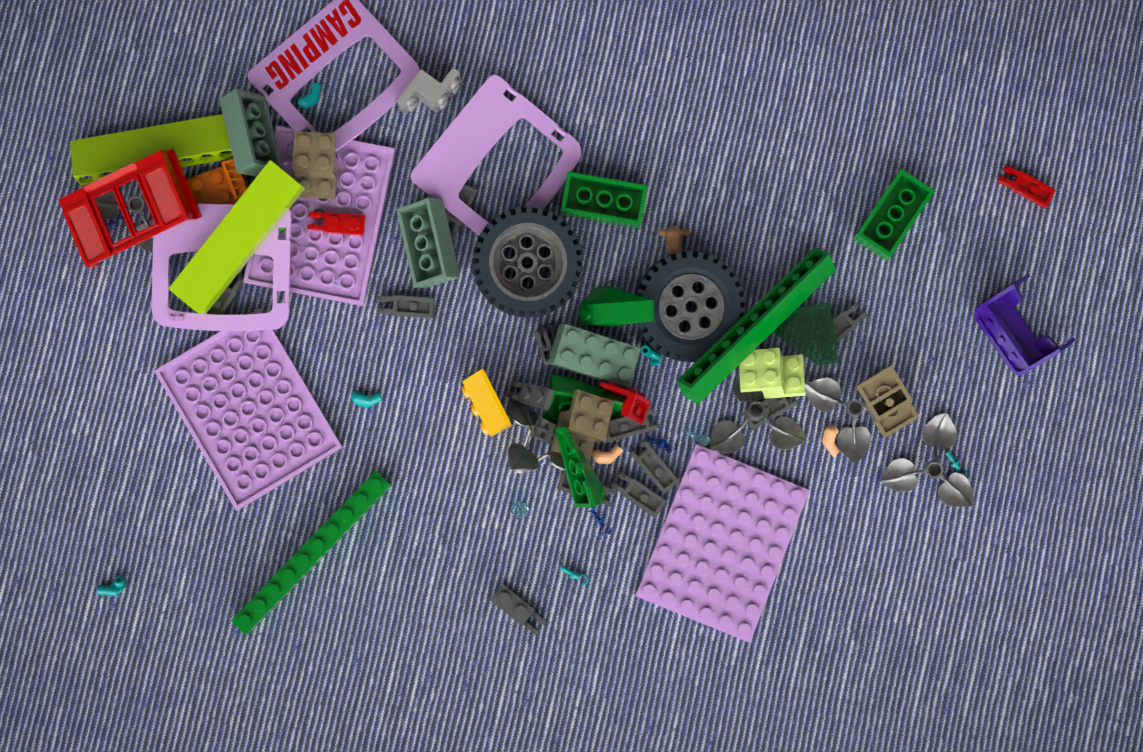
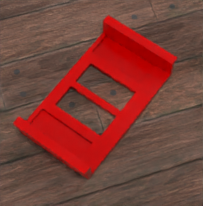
[59,149,202,268]

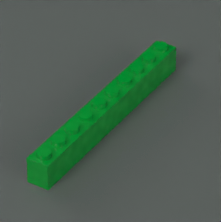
[677,247,836,404]
[231,471,393,635]

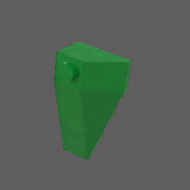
[579,286,654,328]
[542,374,626,423]
[555,426,605,508]

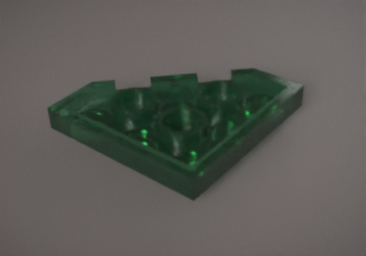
[773,302,840,366]

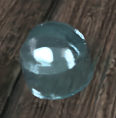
[511,502,529,520]

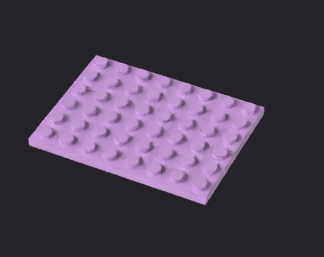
[243,125,396,306]
[154,308,343,511]
[635,444,810,643]

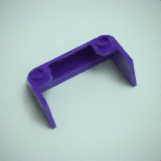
[974,273,1076,375]

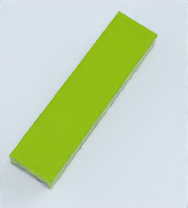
[70,114,233,186]
[168,160,305,315]

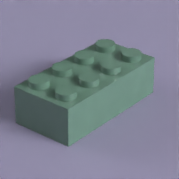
[219,88,283,177]
[396,198,460,288]
[548,324,641,388]

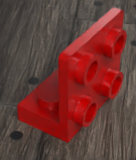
[600,381,651,424]

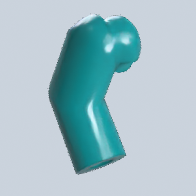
[297,83,321,109]
[640,345,662,366]
[351,390,383,408]
[97,576,127,596]

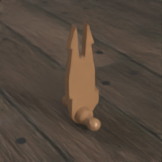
[659,226,690,291]

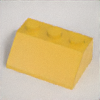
[461,369,512,437]

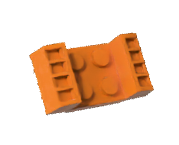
[187,158,250,205]

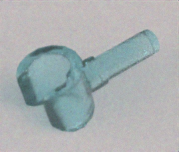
[683,428,711,447]

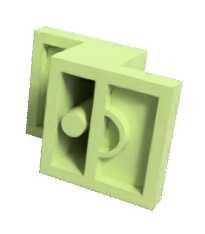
[739,348,806,399]

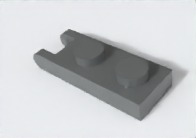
[742,397,799,430]
[606,409,660,443]
[629,439,679,494]

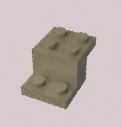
[292,131,338,200]
[855,365,920,438]
[551,390,614,462]

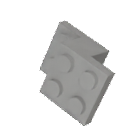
[397,68,462,115]

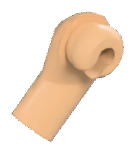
[822,425,841,457]
[592,444,623,464]

